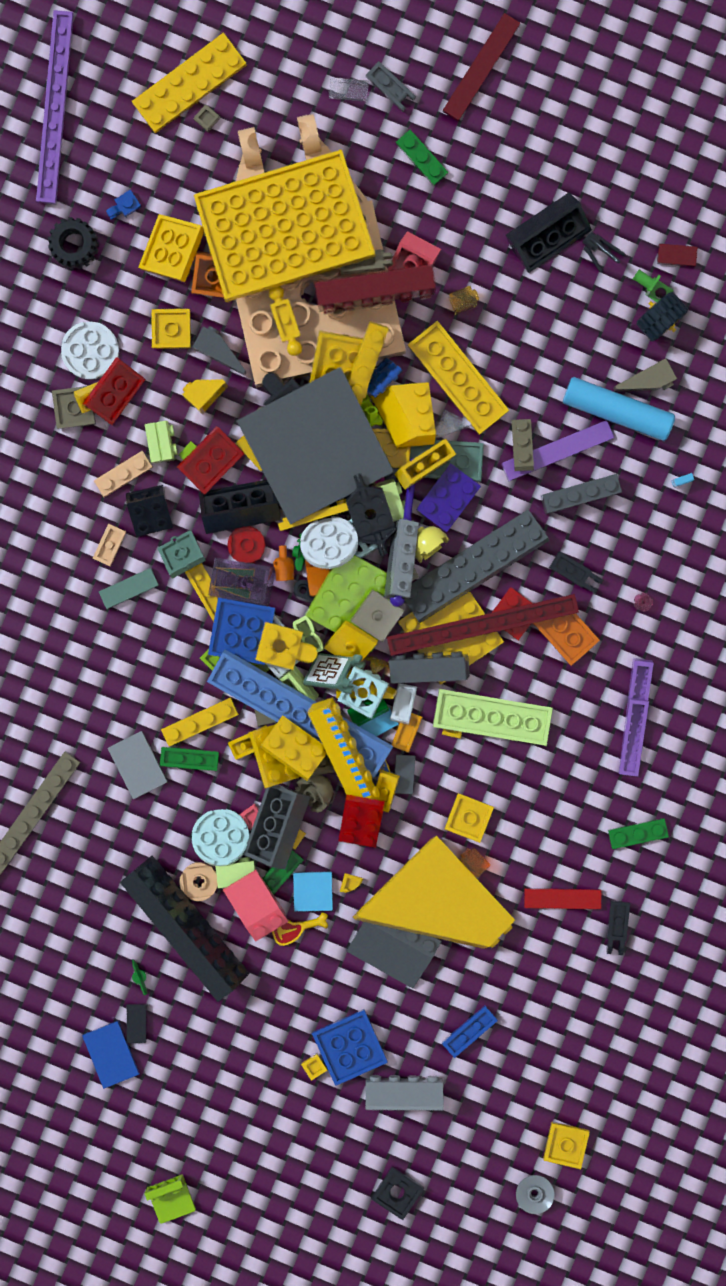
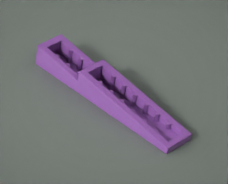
[501,420,614,482]
[619,658,654,776]

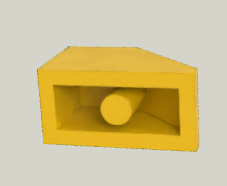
[228,725,267,760]

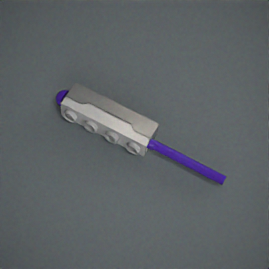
[384,458,419,607]

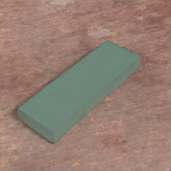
[99,568,159,609]

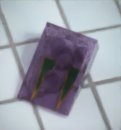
[208,558,275,606]

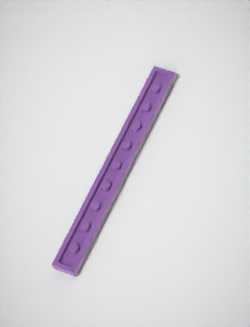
[36,10,74,204]

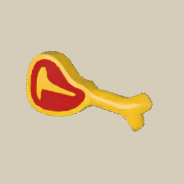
[272,913,328,946]

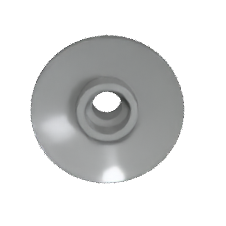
[516,1175,554,1214]

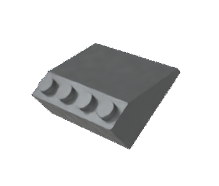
[346,922,442,989]

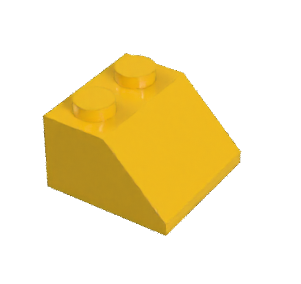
[182,379,228,414]

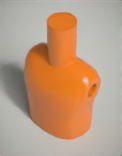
[273,545,294,581]

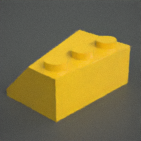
[370,382,436,448]

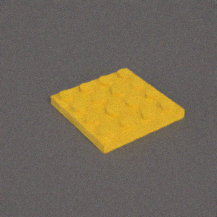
[398,592,504,685]

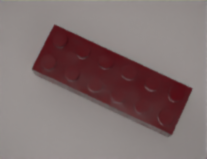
[315,264,436,314]

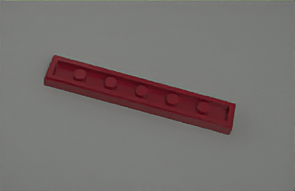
[442,13,520,122]

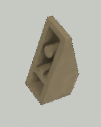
[613,358,677,392]

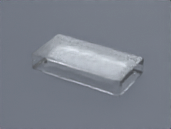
[329,78,369,102]

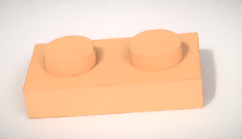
[93,524,127,567]

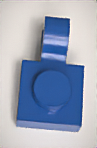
[106,190,141,220]

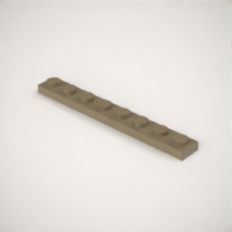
[0,751,81,875]

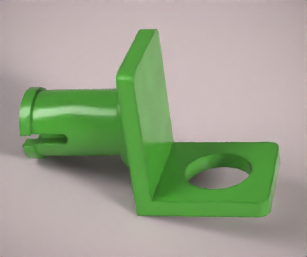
[632,269,673,303]

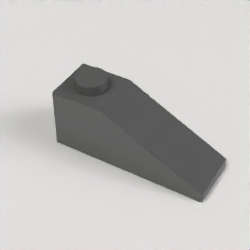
[193,326,246,376]

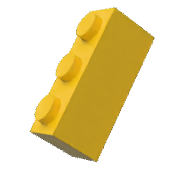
[394,438,456,490]

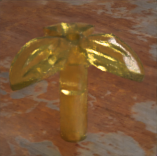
[363,656,389,675]

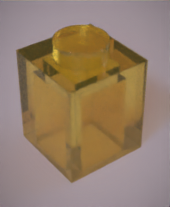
[448,286,479,315]

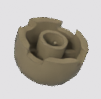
[295,775,334,813]

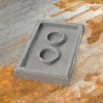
[107,731,168,799]

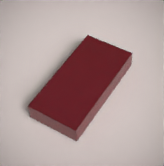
[657,244,698,267]

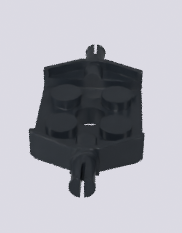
[345,473,396,556]

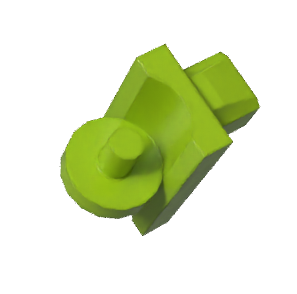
[361,395,383,427]

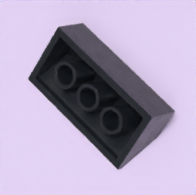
[505,192,592,273]
[199,480,281,534]

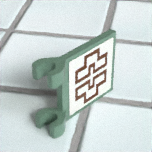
[303,653,366,694]

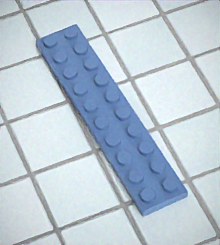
[207,649,393,778]

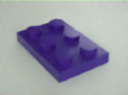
[416,463,481,533]

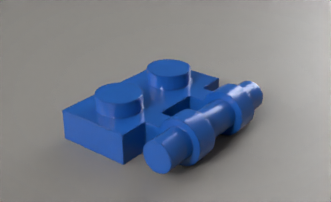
[367,358,403,398]

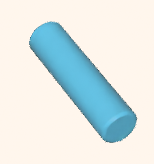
[562,377,675,441]

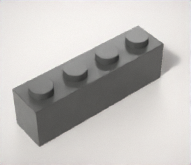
[540,474,622,515]
[389,651,470,683]

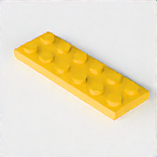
[132,32,247,134]
[407,321,509,435]

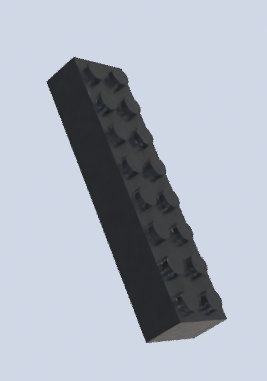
[120,855,250,1002]

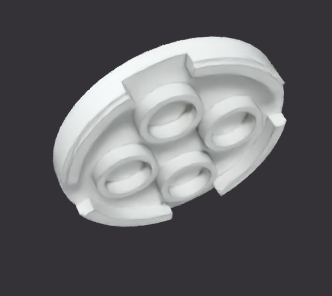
[61,322,119,379]
[300,516,358,569]

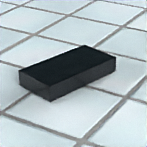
[127,1004,147,1043]

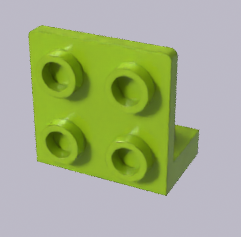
[144,1174,196,1224]

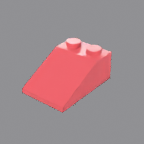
[223,870,288,942]

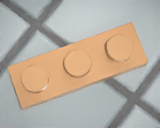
[94,451,153,498]

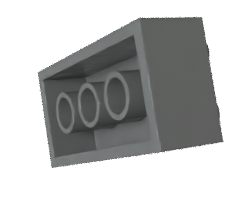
[243,784,310,870]

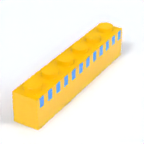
[308,698,380,800]

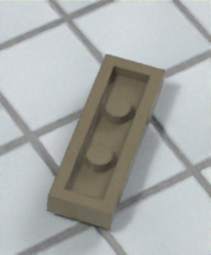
[512,419,534,471]

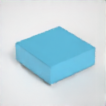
[671,473,694,487]

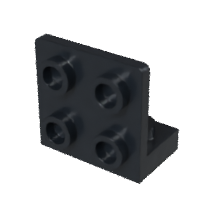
[126,485,173,536]

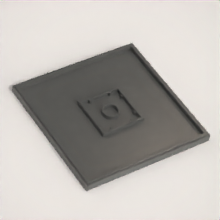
[237,367,394,525]

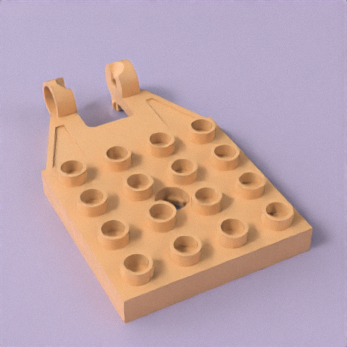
[236,114,406,388]

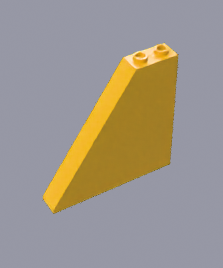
[353,836,515,949]

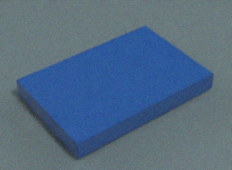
[82,1020,140,1089]

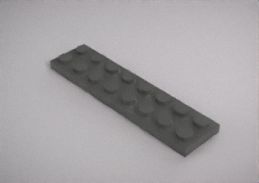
[405,510,549,623]

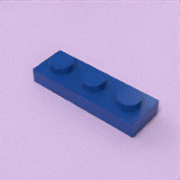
[442,1005,498,1058]

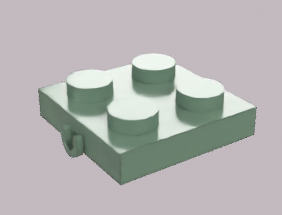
[157,530,206,579]

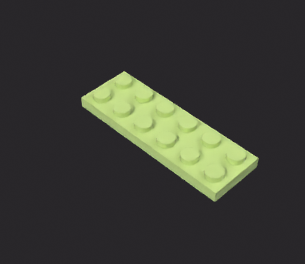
[433,689,553,746]

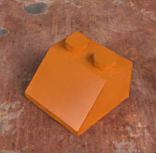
[191,251,224,298]

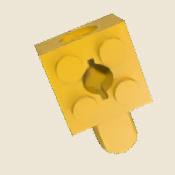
[255,622,317,670]

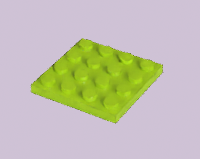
[305,555,390,652]

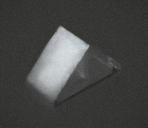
[435,410,471,440]

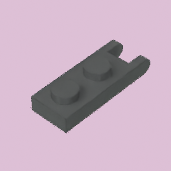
[366,61,416,112]

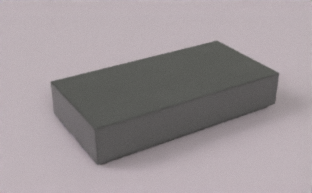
[395,754,415,794]

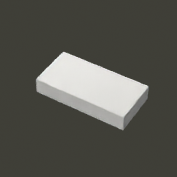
[390,683,417,725]

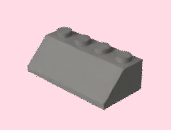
[366,1075,443,1110]

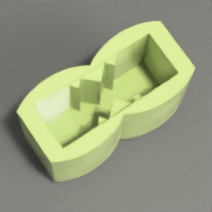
[293,616,324,653]

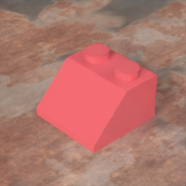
[388,231,441,271]

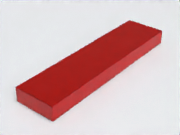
[524,888,601,909]

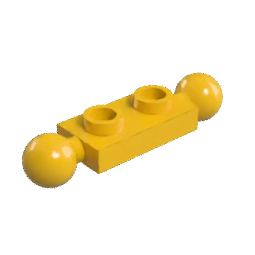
[268,286,302,356]

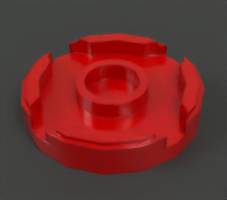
[227,526,266,564]

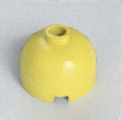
[415,526,450,563]

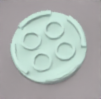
[192,809,250,866]

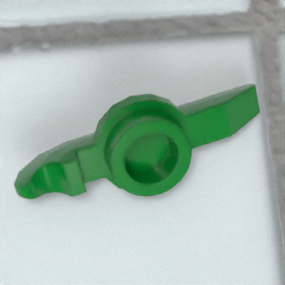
[292,533,304,571]
[132,959,147,995]

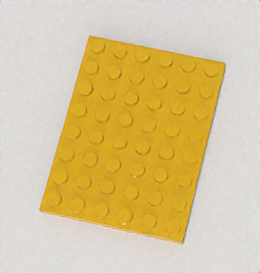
[194,149,376,302]

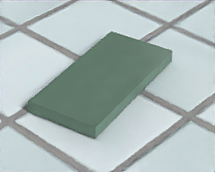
[410,440,484,482]

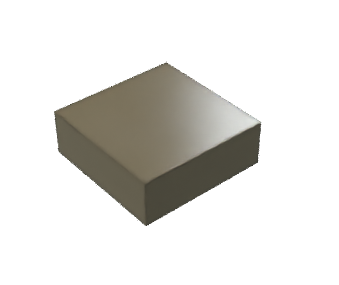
[193,104,220,132]

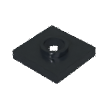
[371,1166,424,1220]

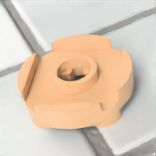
[180,862,218,901]

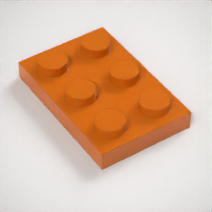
[533,614,600,666]

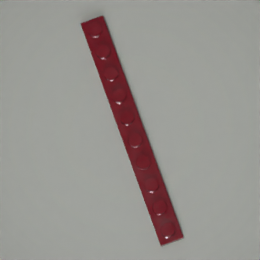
[387,594,579,656]

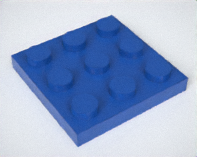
[208,597,276,665]
[312,1009,388,1086]

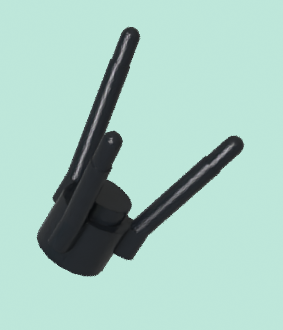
[582,231,625,272]

